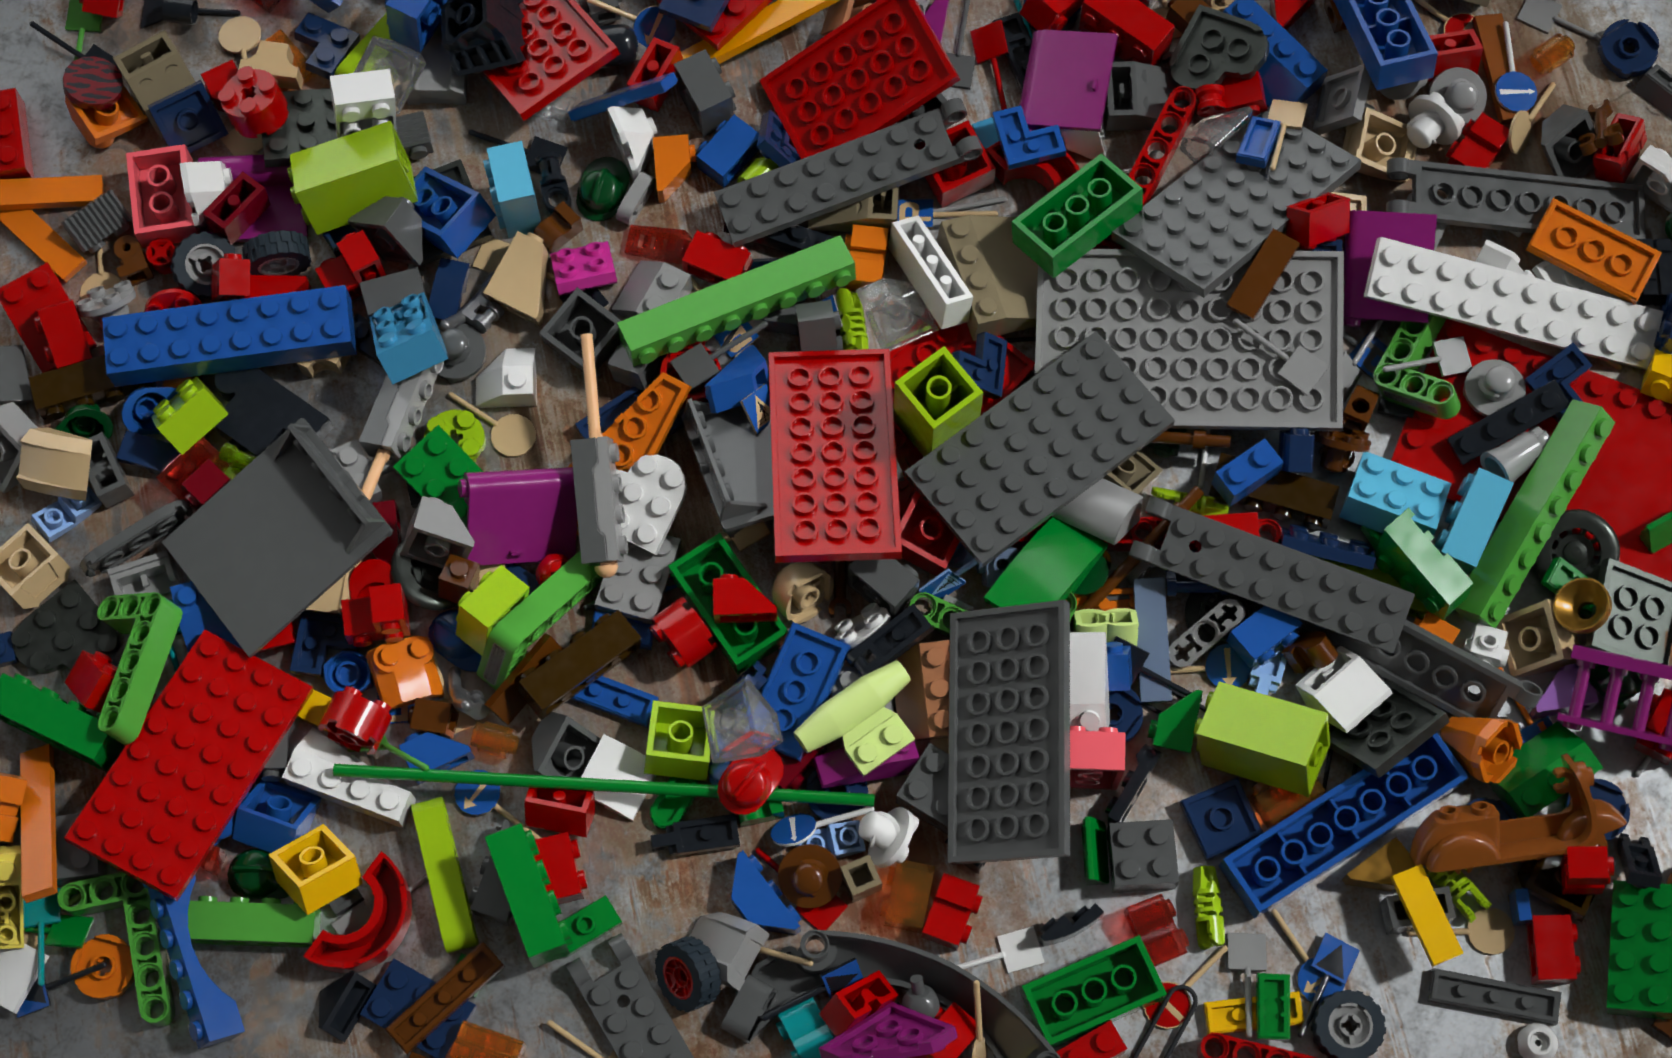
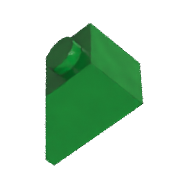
[1147,690,1203,753]

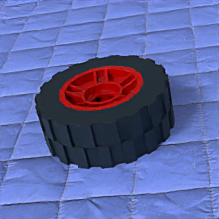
[655,936,721,1012]

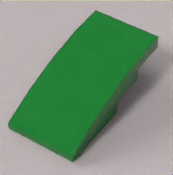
[984,517,1108,608]

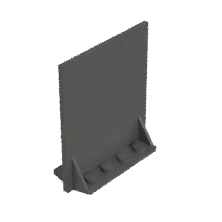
[679,398,904,538]
[162,418,393,658]

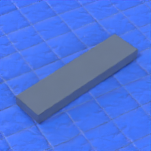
[1133,578,1172,703]

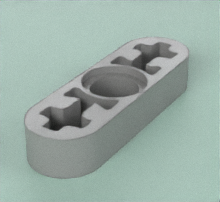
[1169,599,1246,667]

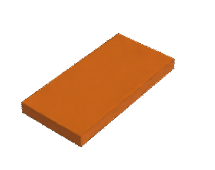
[1526,198,1662,305]

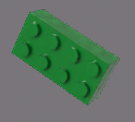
[1011,153,1143,279]
[393,425,484,528]
[668,533,789,675]
[0,673,125,773]
[485,823,573,968]
[1606,880,1672,1020]
[1020,935,1167,1048]

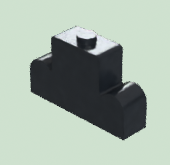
[214,368,334,459]

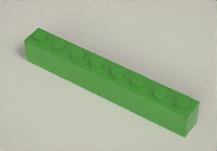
[617,235,856,367]
[1455,399,1616,628]

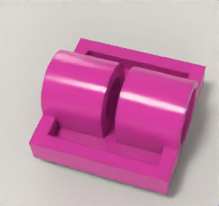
[550,241,617,296]

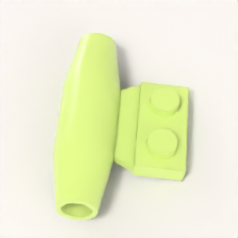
[793,660,915,777]

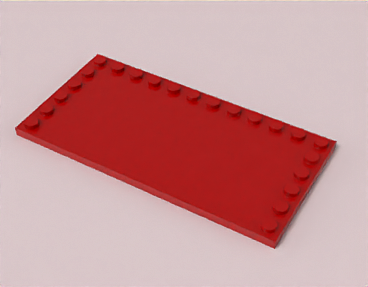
[1391,319,1672,582]

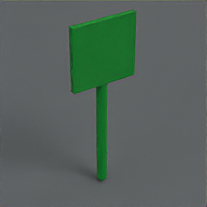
[24,915,94,948]

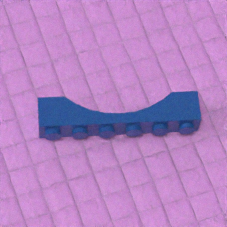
[142,875,245,1049]

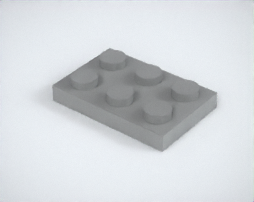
[594,535,681,624]

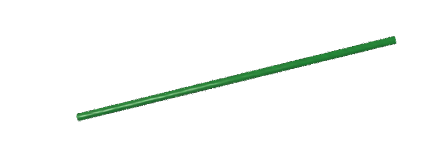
[333,764,875,807]

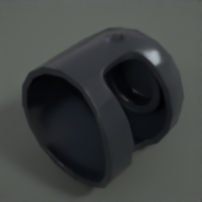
[599,24,638,69]

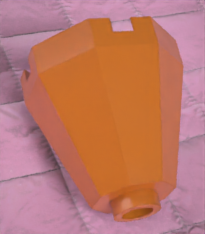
[1440,717,1523,783]

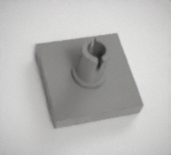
[1313,64,1375,134]

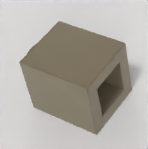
[840,854,882,903]

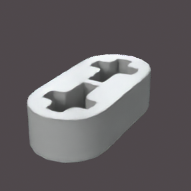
[616,171,656,226]

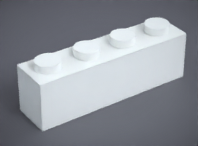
[888,215,973,329]

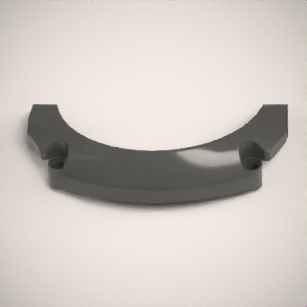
[720,930,1061,1058]

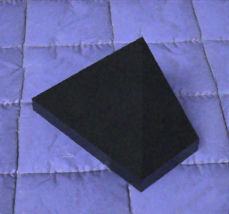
[318,971,377,1043]

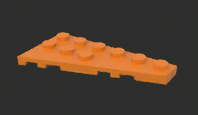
[568,372,692,536]

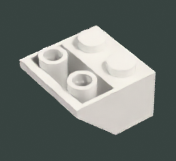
[330,69,397,138]
[1295,646,1393,733]

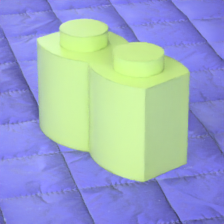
[1073,608,1139,646]

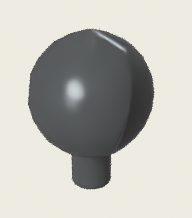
[902,974,940,1018]

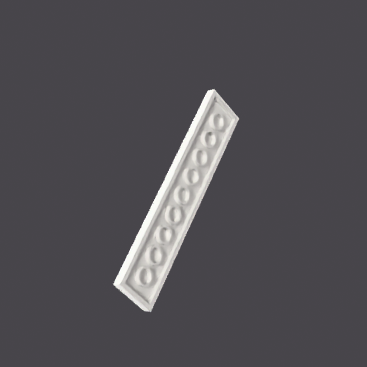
[1364,237,1663,370]

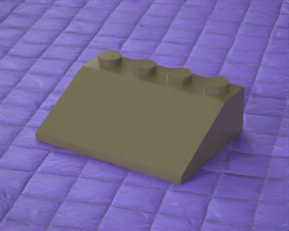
[937,215,1038,341]

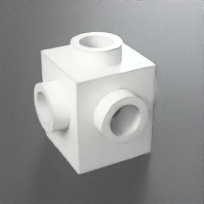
[1463,623,1510,668]

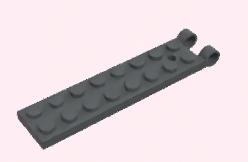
[714,98,983,247]
[1386,157,1645,240]
[1128,497,1415,654]
[1299,619,1543,732]
[566,933,694,1058]

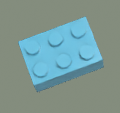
[483,141,541,238]
[1339,452,1452,535]
[1434,467,1514,574]

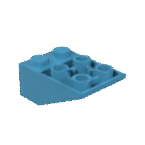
[369,292,448,384]

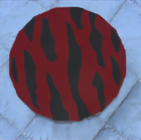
[63,56,123,110]

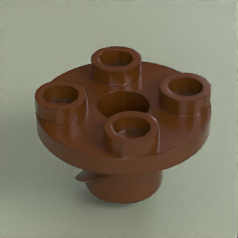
[1310,430,1371,473]
[778,844,842,908]

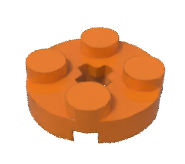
[70,934,135,1000]

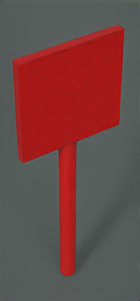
[970,20,1009,110]
[755,848,848,930]

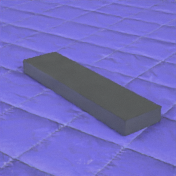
[1427,968,1562,1026]

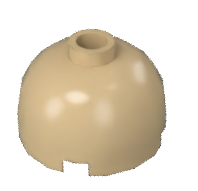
[771,562,834,624]

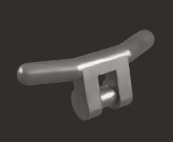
[439,271,504,334]
[449,666,489,720]

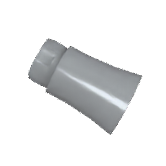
[1480,426,1550,482]

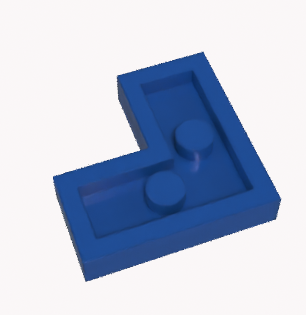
[992,105,1066,170]

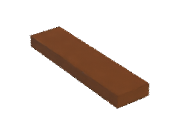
[1471,13,1530,124]

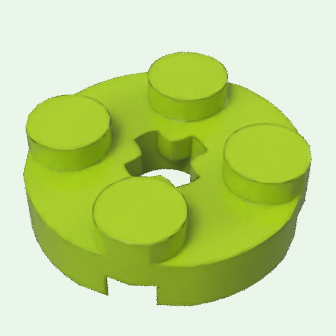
[424,409,486,462]

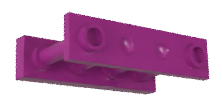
[1557,644,1672,752]

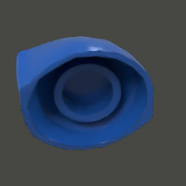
[324,651,374,692]

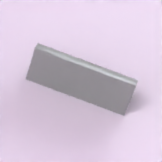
[1052,478,1143,545]

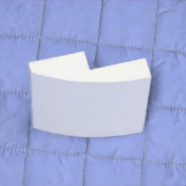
[581,734,657,822]
[0,943,50,1014]

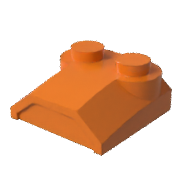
[65,85,148,148]
[366,636,444,709]

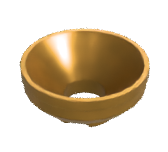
[1553,577,1612,634]

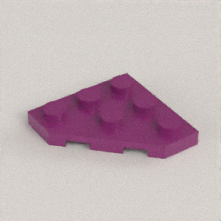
[819,1002,958,1058]

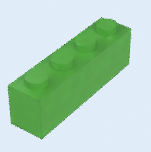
[188,896,321,948]

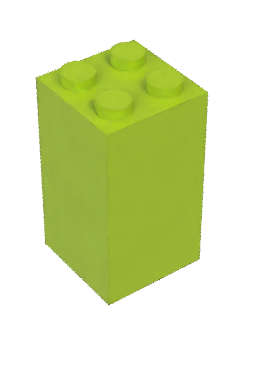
[287,121,418,235]
[893,346,983,457]
[1194,681,1330,797]

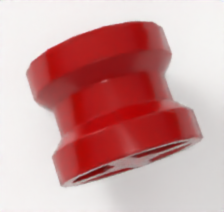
[1195,84,1227,118]
[146,238,176,275]

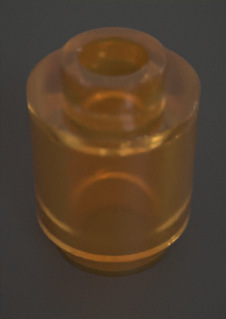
[1529,33,1575,75]
[470,721,520,759]

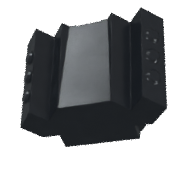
[441,0,526,76]

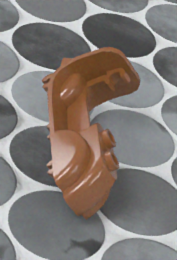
[1410,753,1627,874]

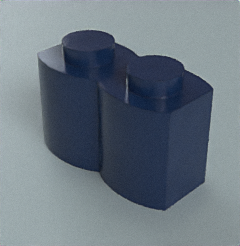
[1278,428,1315,473]

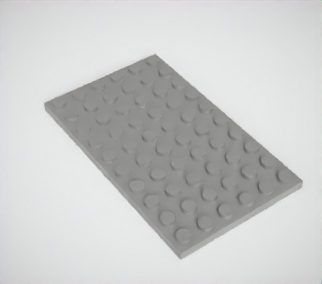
[1035,249,1344,431]

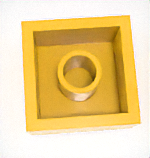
[268,824,363,915]

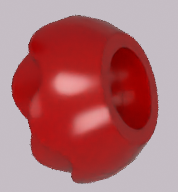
[535,553,568,585]

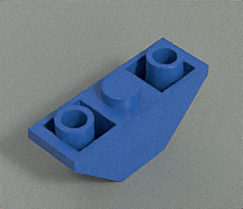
[705,345,769,413]
[731,850,802,935]

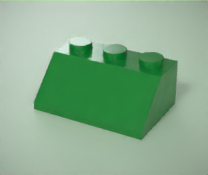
[1488,721,1604,818]

